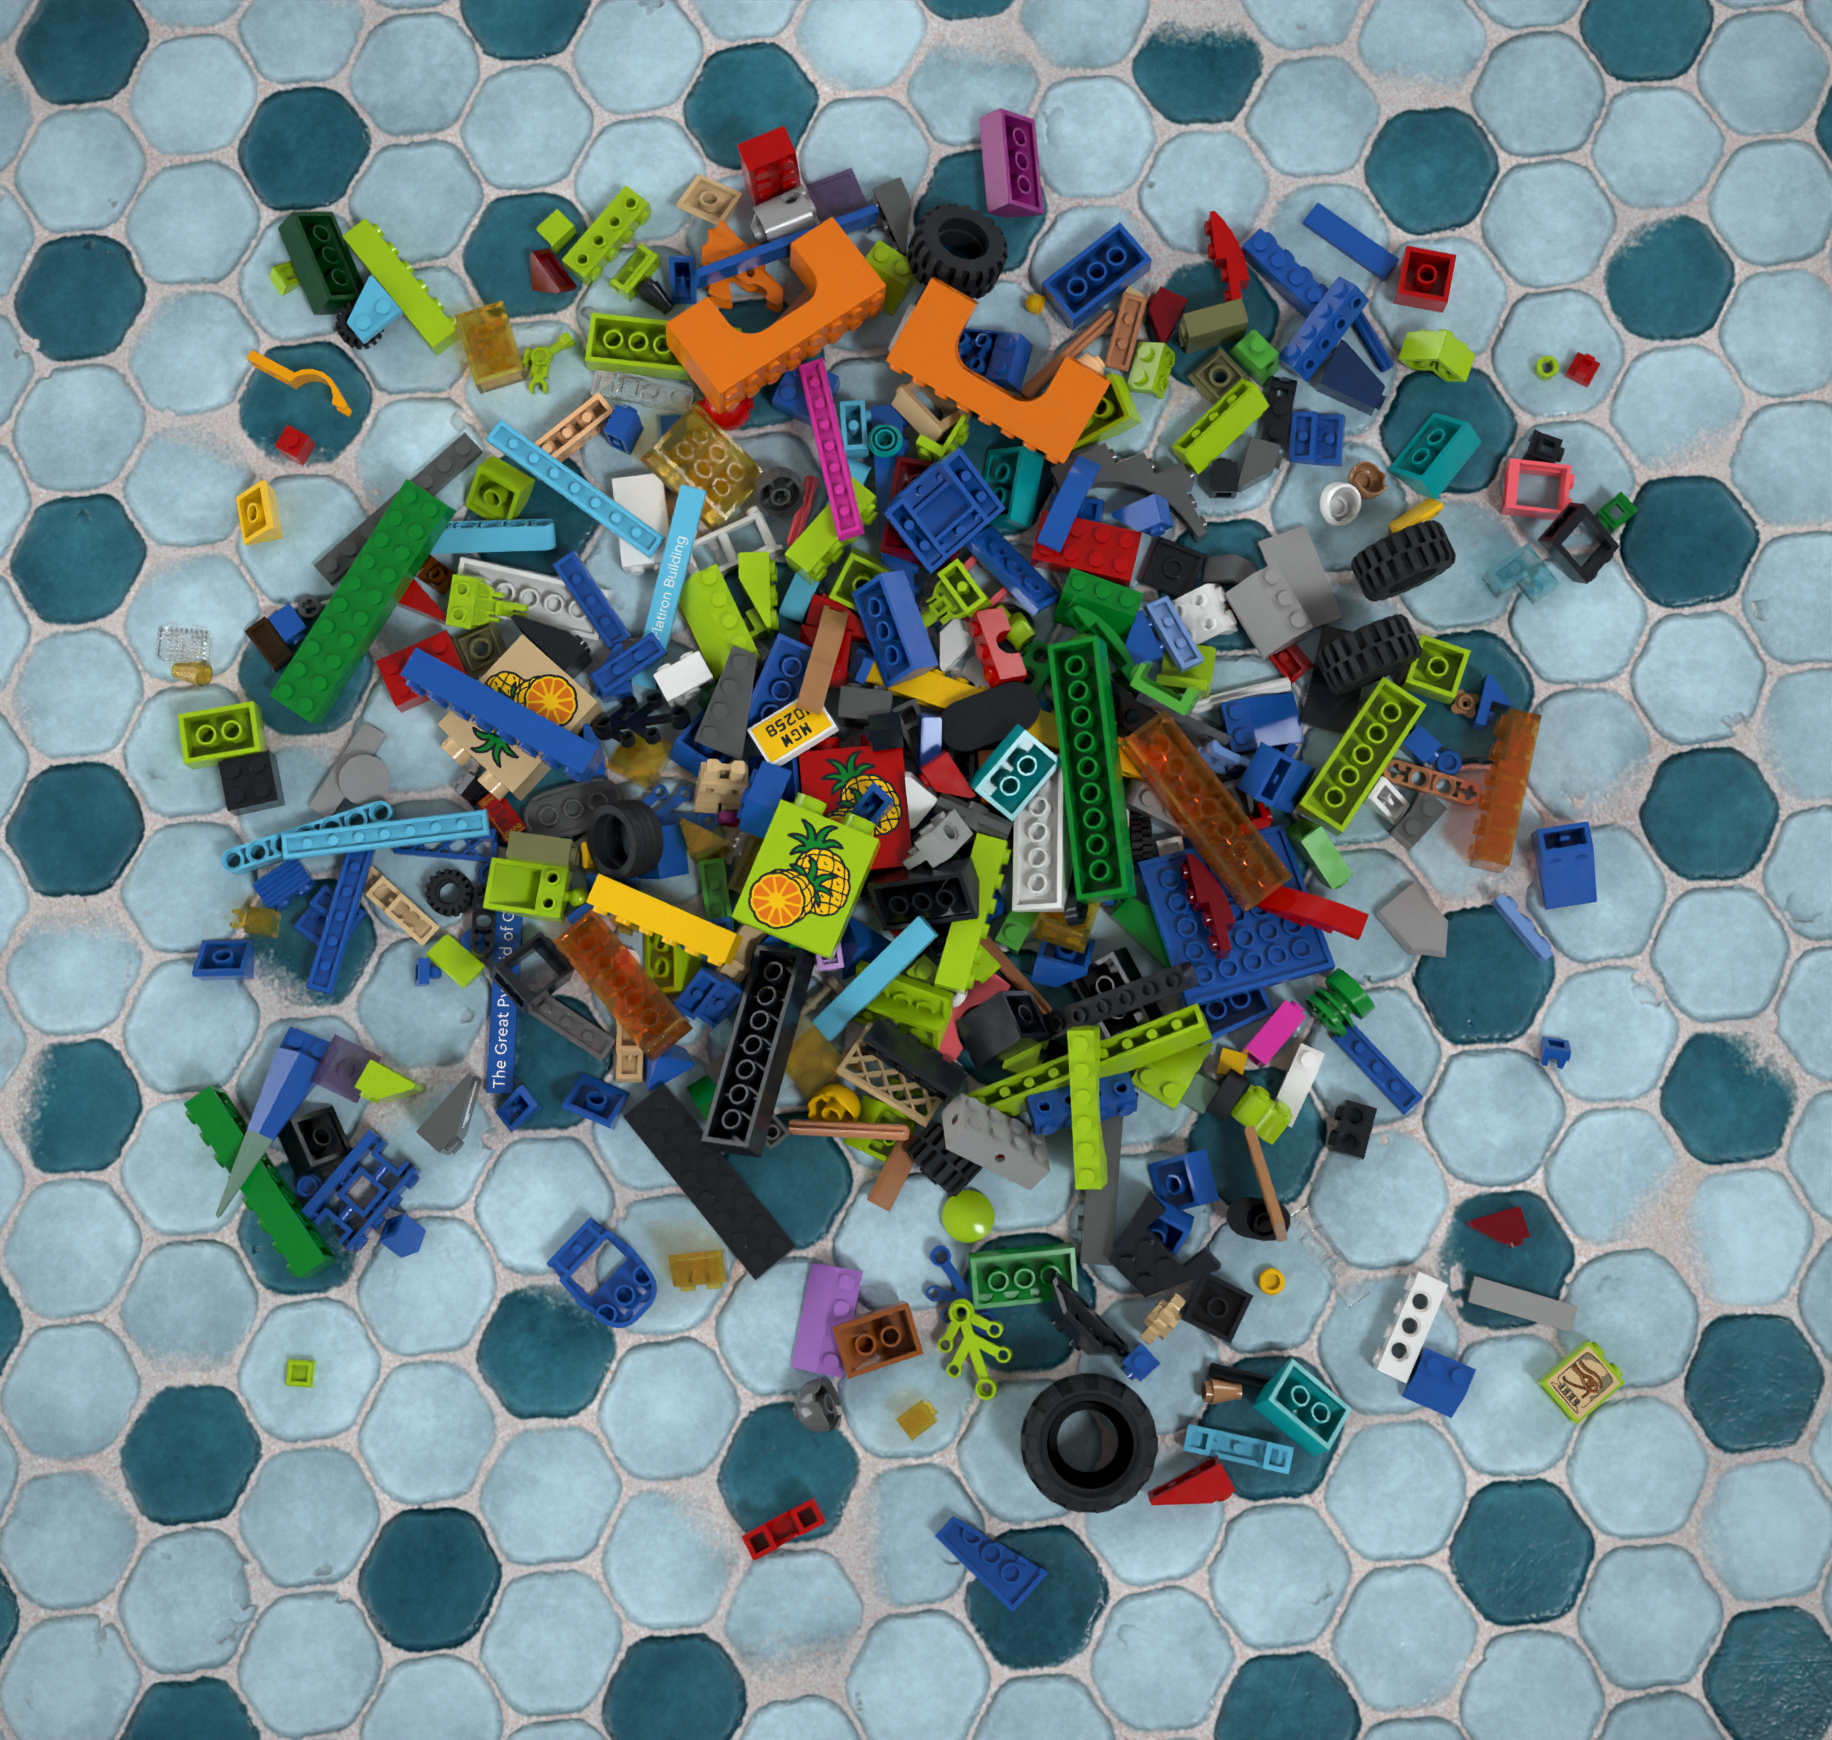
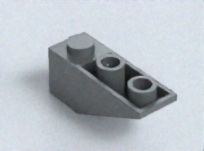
[871,177,911,257]

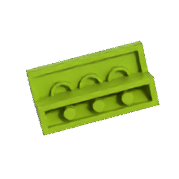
[853,960,954,1050]

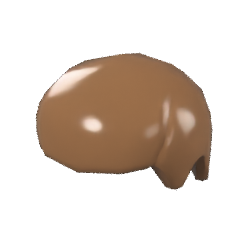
[1348,461,1388,500]

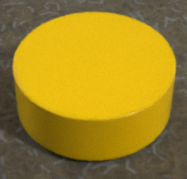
[1258,1268,1285,1295]

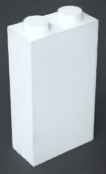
[612,472,670,575]

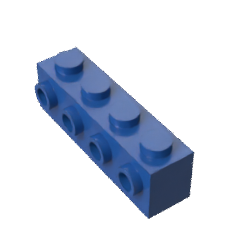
[1241,228,1329,319]
[1279,276,1370,382]
[1027,1072,1138,1136]

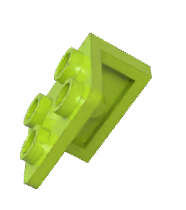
[915,413,970,462]
[1156,645,1216,699]

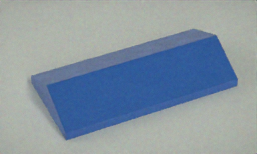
[747,633,812,732]

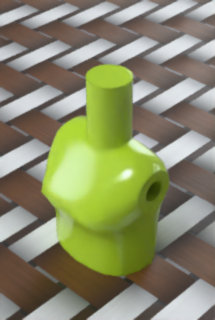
[997,604,1037,651]

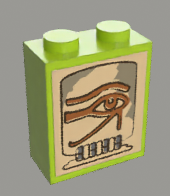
[1536,1340,1625,1424]

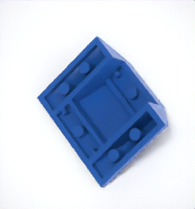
[883,448,1006,574]

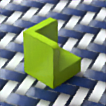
[537,209,578,254]
[743,608,768,643]

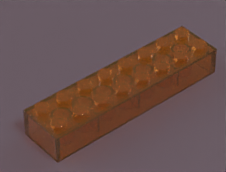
[1119,709,1293,912]

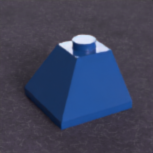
[1030,926,1096,988]

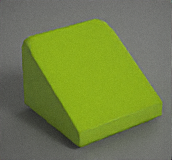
[269,261,301,296]

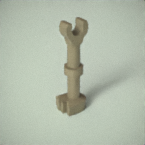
[799,973,845,1020]

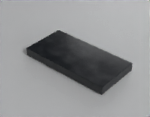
[1300,625,1362,734]
[1129,686,1231,745]

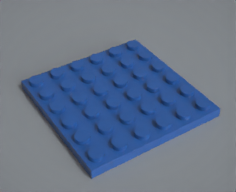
[1136,824,1335,1007]

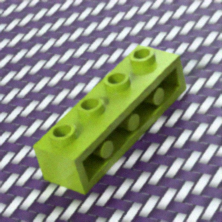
[562,185,651,286]
[1171,378,1270,475]

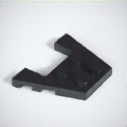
[1108,1191,1221,1297]

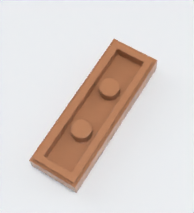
[1104,292,1148,373]
[867,1133,917,1212]

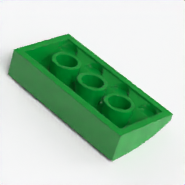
[967,1242,1078,1310]

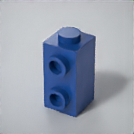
[1120,1342,1160,1382]

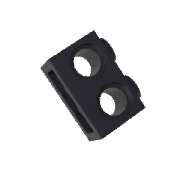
[1328,1100,1377,1160]

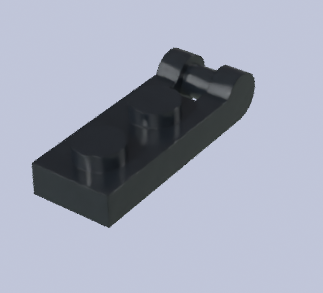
[1261,376,1297,450]

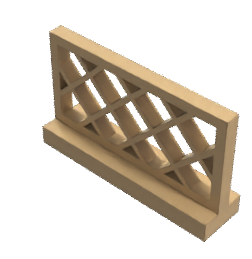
[836,1021,943,1128]

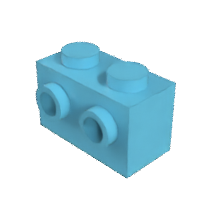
[840,400,872,459]

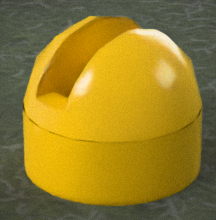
[1025,294,1046,316]

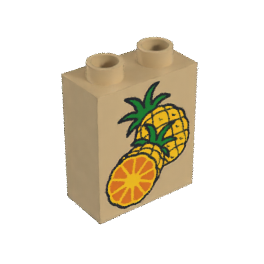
[437,634,604,801]

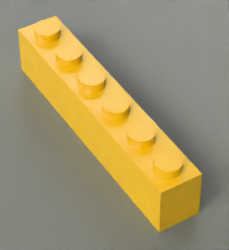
[586,873,743,967]

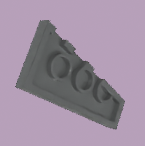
[694,645,758,761]

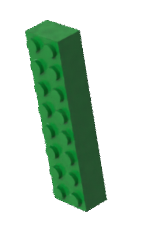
[184,1086,337,1278]

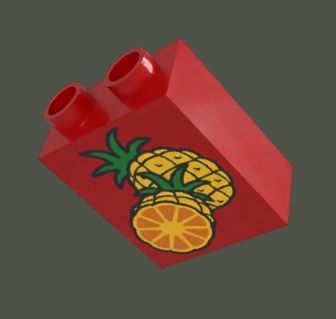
[799,735,912,877]

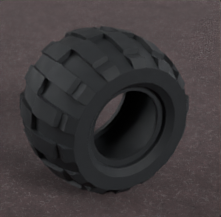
[1020,1373,1158,1514]

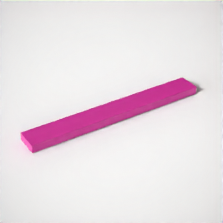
[798,358,865,542]

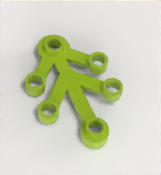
[937,1299,1012,1400]

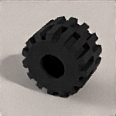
[906,1121,983,1197]

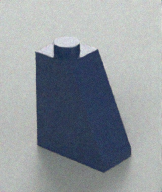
[1317,339,1386,416]

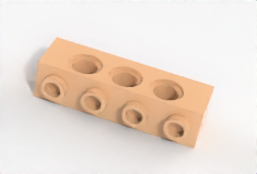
[534,392,613,481]

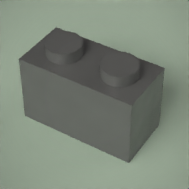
[1390,791,1448,851]

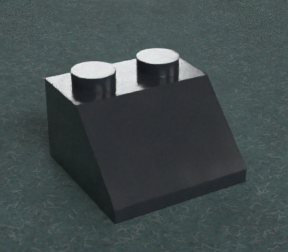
[278,1106,352,1177]

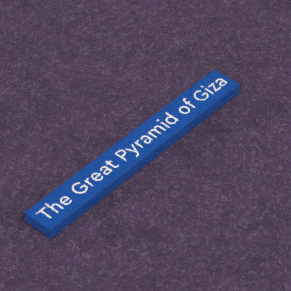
[486,911,523,1094]

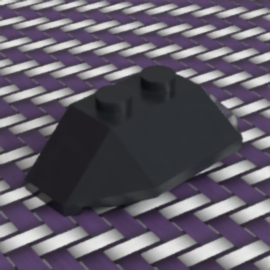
[1051,1270,1129,1357]

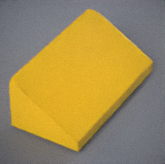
[1388,498,1444,533]

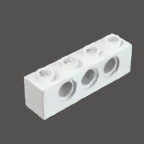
[1372,1271,1448,1383]

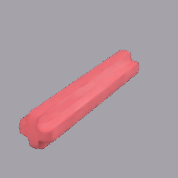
[787,475,819,547]

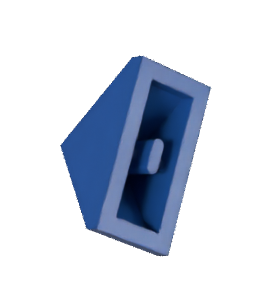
[669,255,698,304]
[851,782,894,826]
[496,1085,544,1132]

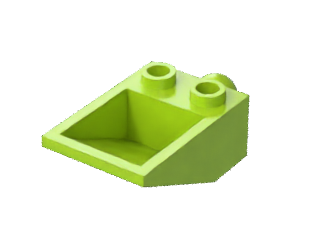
[483,857,589,924]

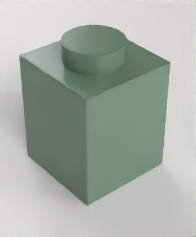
[1180,1072,1219,1115]

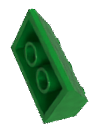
[1053,568,1144,644]

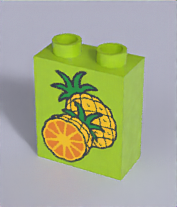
[732,793,881,961]

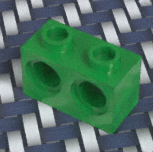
[1021,638,1051,697]

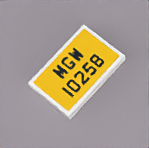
[747,699,839,767]

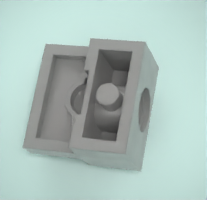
[903,809,973,870]

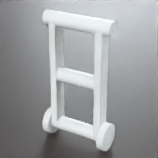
[688,505,784,576]

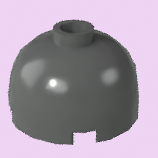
[754,466,805,518]
[793,1377,842,1433]

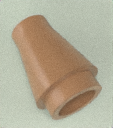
[1201,1378,1242,1405]

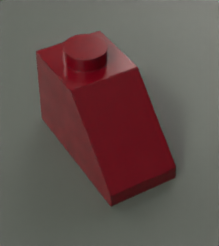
[1146,286,1187,345]
[1465,1206,1530,1248]

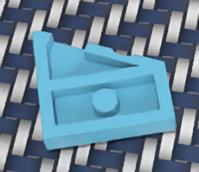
[347,275,403,344]

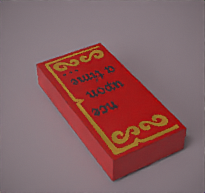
[477,793,527,844]

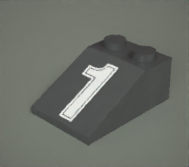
[416,1072,482,1155]

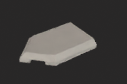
[1375,882,1448,958]

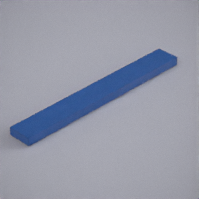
[693,204,879,289]

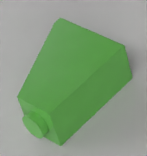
[1285,816,1353,890]

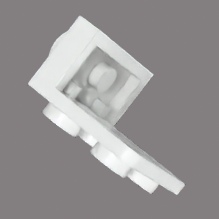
[1171,583,1238,645]

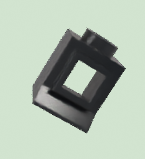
[1522,429,1565,463]

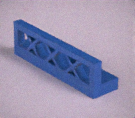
[393,820,500,862]

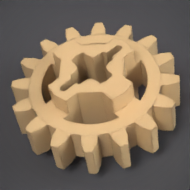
[1139,1293,1186,1345]

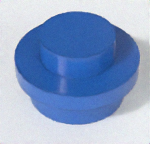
[296,1174,322,1200]

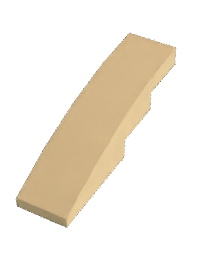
[363,865,440,946]
[616,975,645,1083]

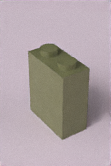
[1176,298,1249,354]
[506,831,582,872]

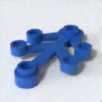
[622,784,719,851]
[926,1246,998,1336]

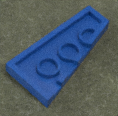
[934,1516,1049,1613]

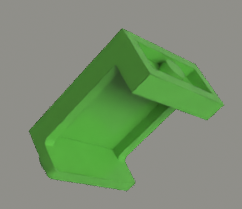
[1129,661,1204,716]

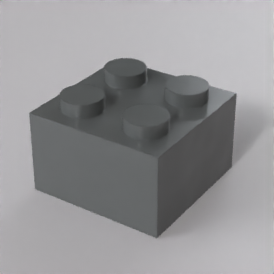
[838,683,894,729]

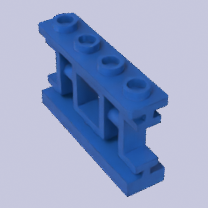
[301,1130,421,1252]

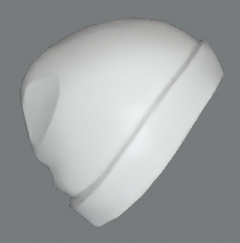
[1320,482,1361,526]

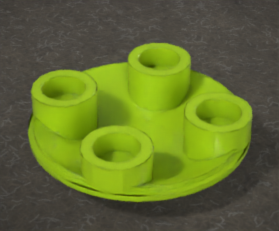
[942,1190,995,1243]

